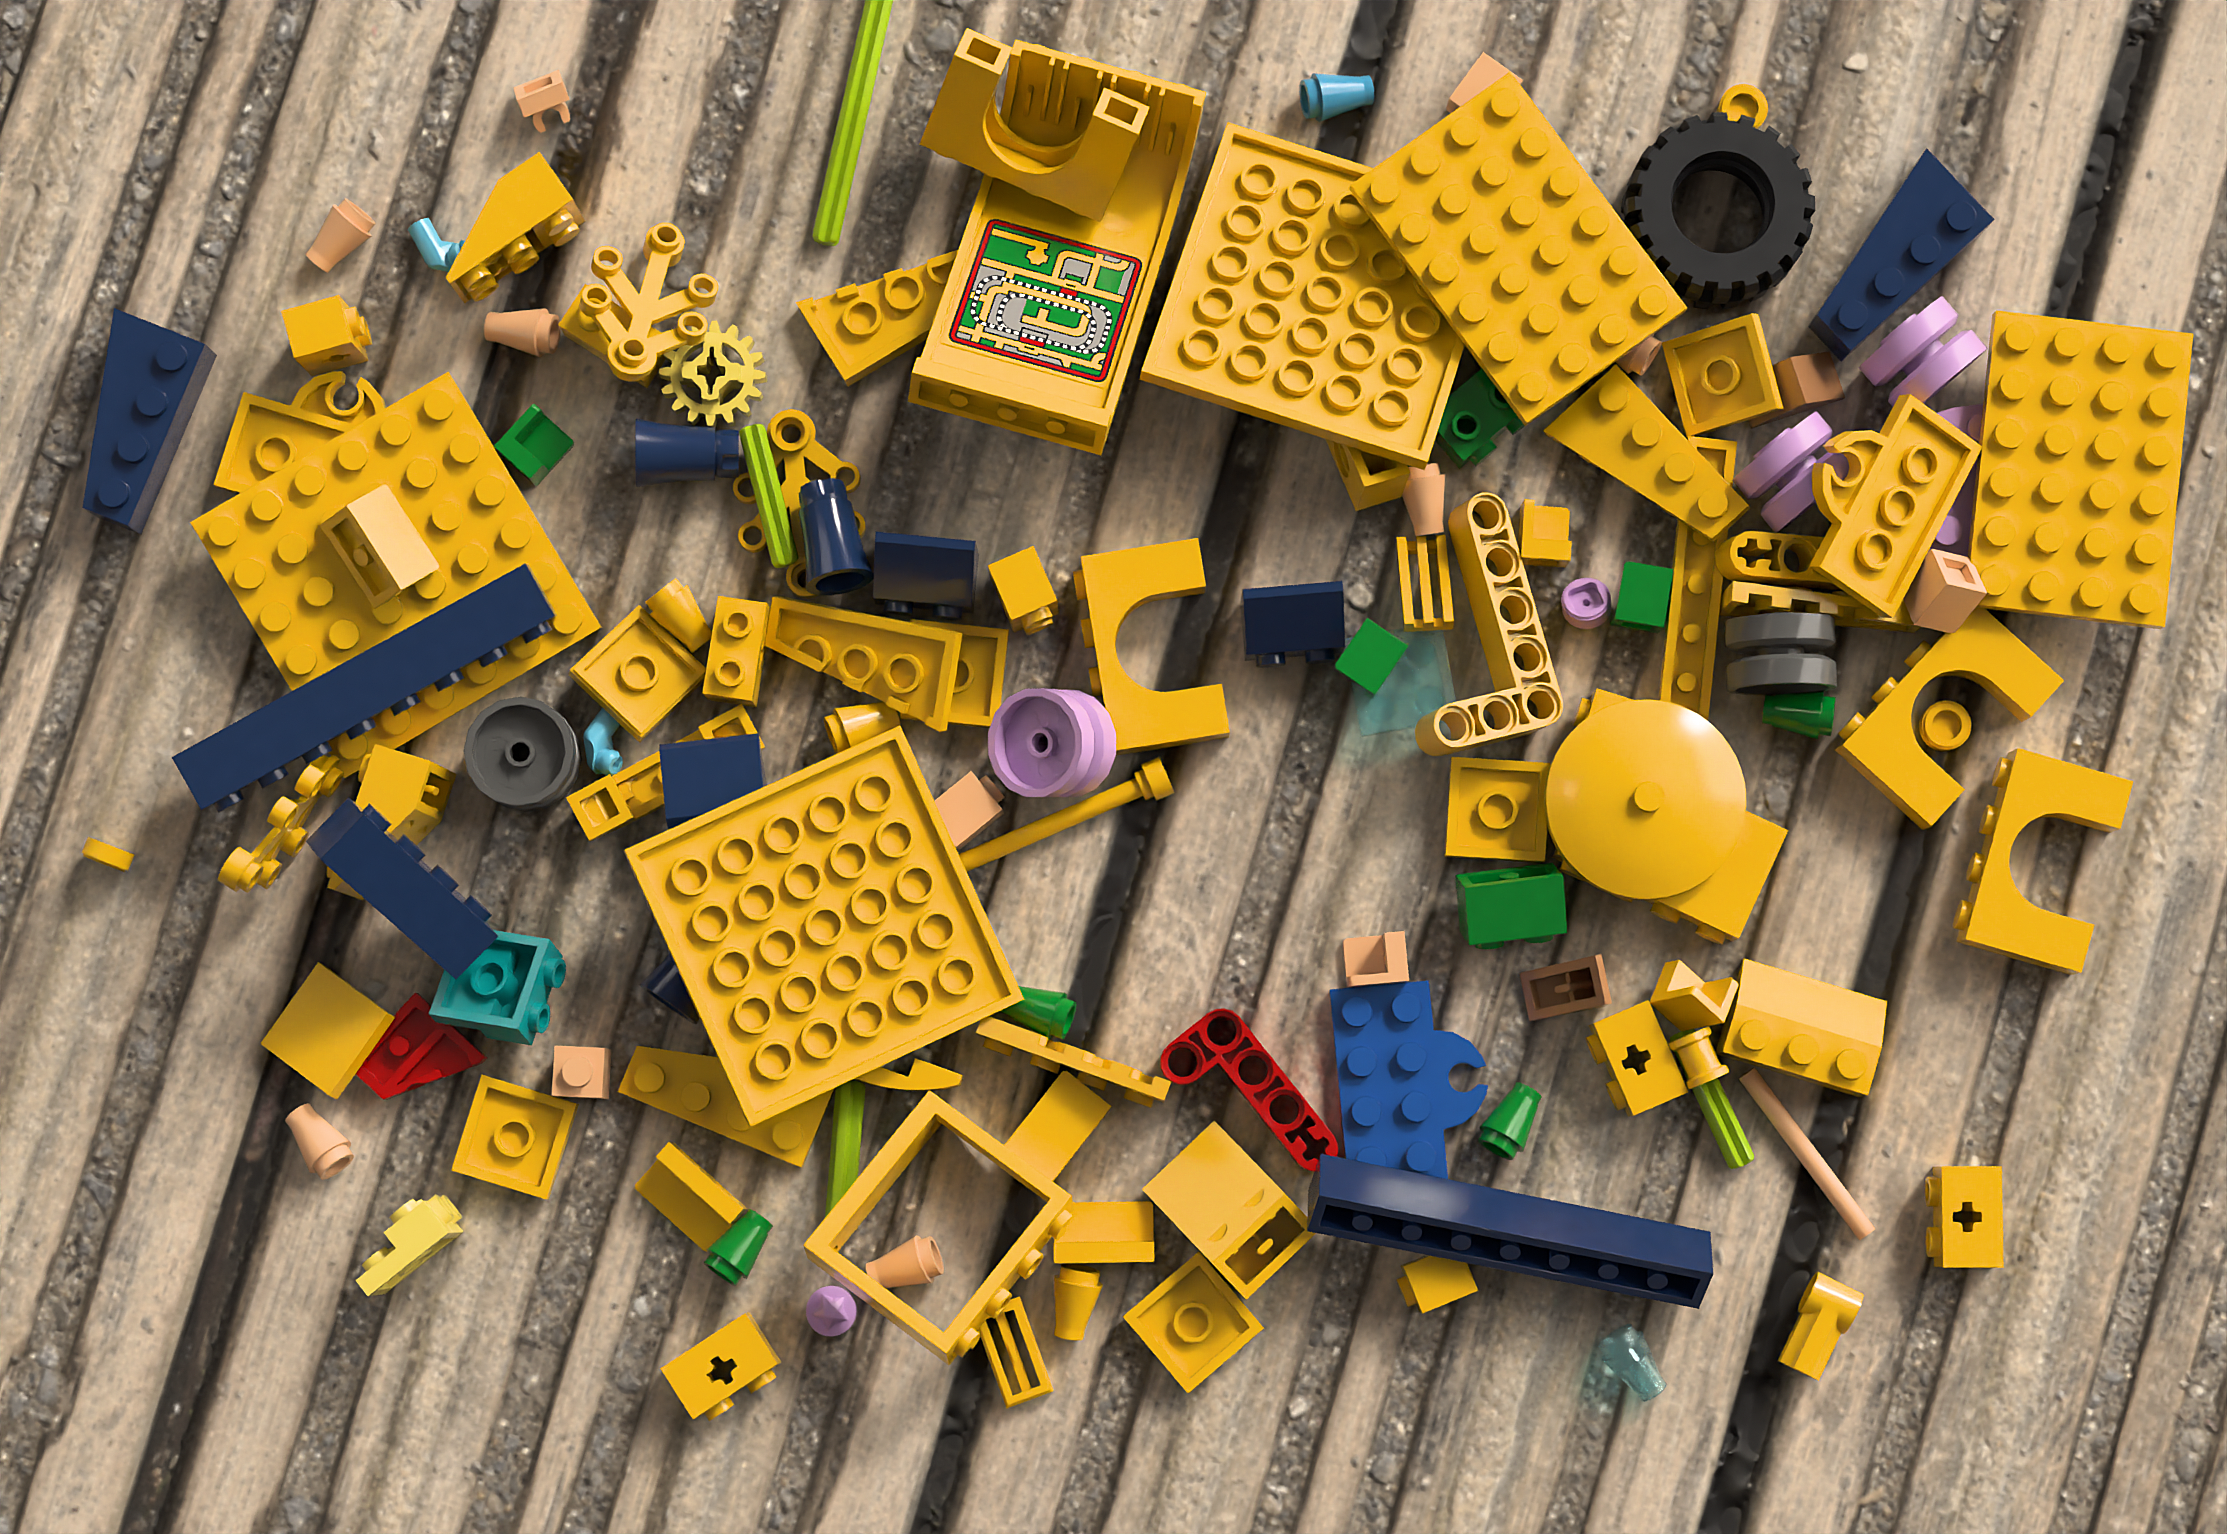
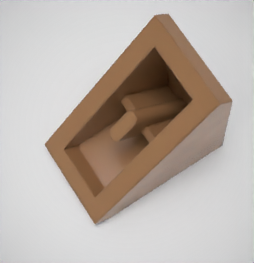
[1748,351,1845,429]
[1519,954,1612,1022]

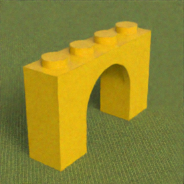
[919,28,1150,223]
[1073,538,1230,756]
[1835,607,2064,830]
[1953,748,2133,975]
[1552,811,1788,945]

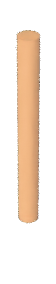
[1739,1067,1875,1240]

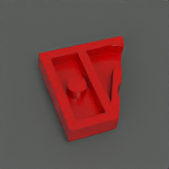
[356,992,488,1100]

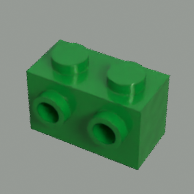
[1435,368,1524,469]
[1455,863,1567,949]

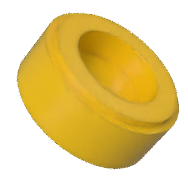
[1717,84,1768,129]
[1919,700,1971,751]
[81,837,135,872]

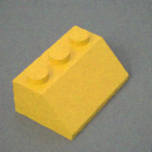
[1716,958,1887,1097]

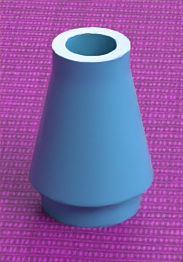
[1299,73,1374,122]

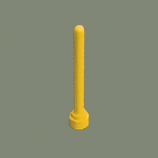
[959,757,1174,872]

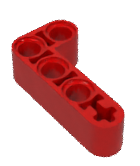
[1160,1008,1338,1172]

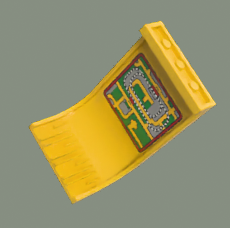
[908,39,1206,455]

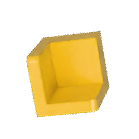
[1518,499,1572,568]
[1650,960,1739,1031]

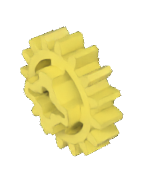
[659,321,767,427]

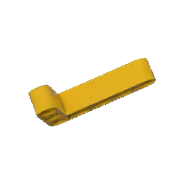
[1415,493,1563,756]

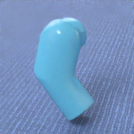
[408,218,465,272]
[583,708,623,776]

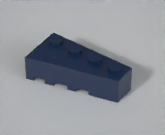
[1808,148,1995,362]
[82,308,217,534]
[306,797,498,979]

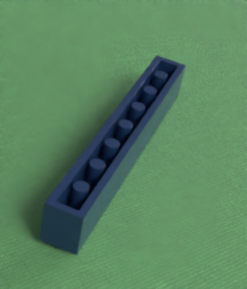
[172,563,557,813]
[1307,1154,1713,1309]

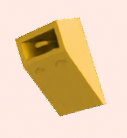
[446,152,585,304]
[327,744,457,900]
[1142,1121,1316,1300]

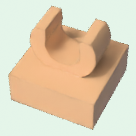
[514,70,570,133]

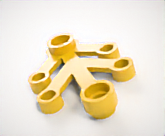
[579,223,718,382]
[733,409,866,599]
[218,755,344,893]

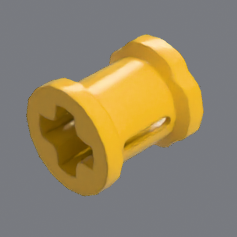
[1668,1026,1729,1090]

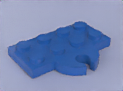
[1329,980,1488,1179]

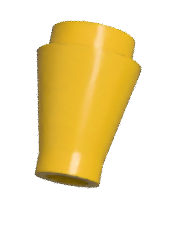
[645,578,712,653]
[823,701,900,754]
[1054,1263,1103,1341]

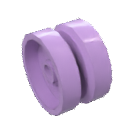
[1859,296,1988,407]
[1732,411,1849,533]
[988,688,1116,797]

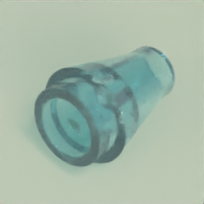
[1598,1324,1667,1402]

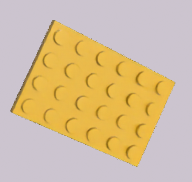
[1349,71,1687,426]
[1968,310,2193,629]

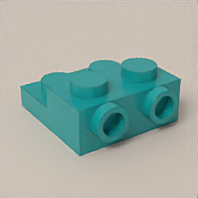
[429,930,566,1046]

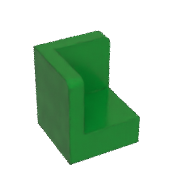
[494,404,574,487]
[1610,561,1674,634]
[1335,618,1408,700]

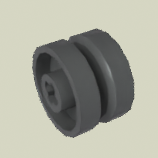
[1724,612,1837,696]
[464,696,582,812]

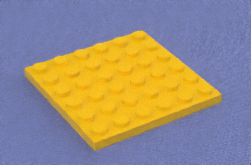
[1140,122,1465,470]
[190,372,602,778]
[623,726,1024,1127]

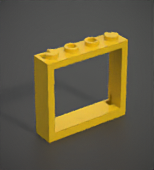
[803,1090,1074,1365]

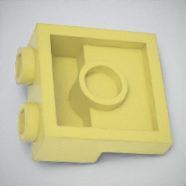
[356,1194,463,1296]

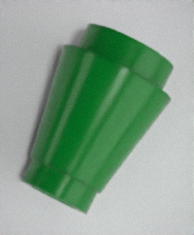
[1762,691,1836,740]
[999,986,1076,1040]
[1478,1082,1542,1160]
[704,1209,773,1286]

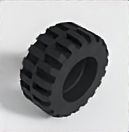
[1621,112,1816,310]

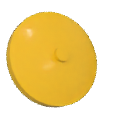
[1544,700,1746,900]

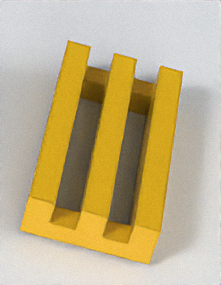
[1396,535,1454,632]
[978,1296,1054,1409]

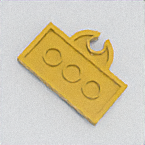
[213,371,386,494]
[1809,394,1982,618]

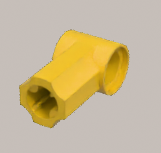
[1778,1271,1864,1381]

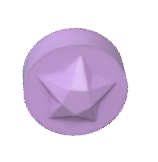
[1561,578,1612,629]
[806,1286,857,1336]

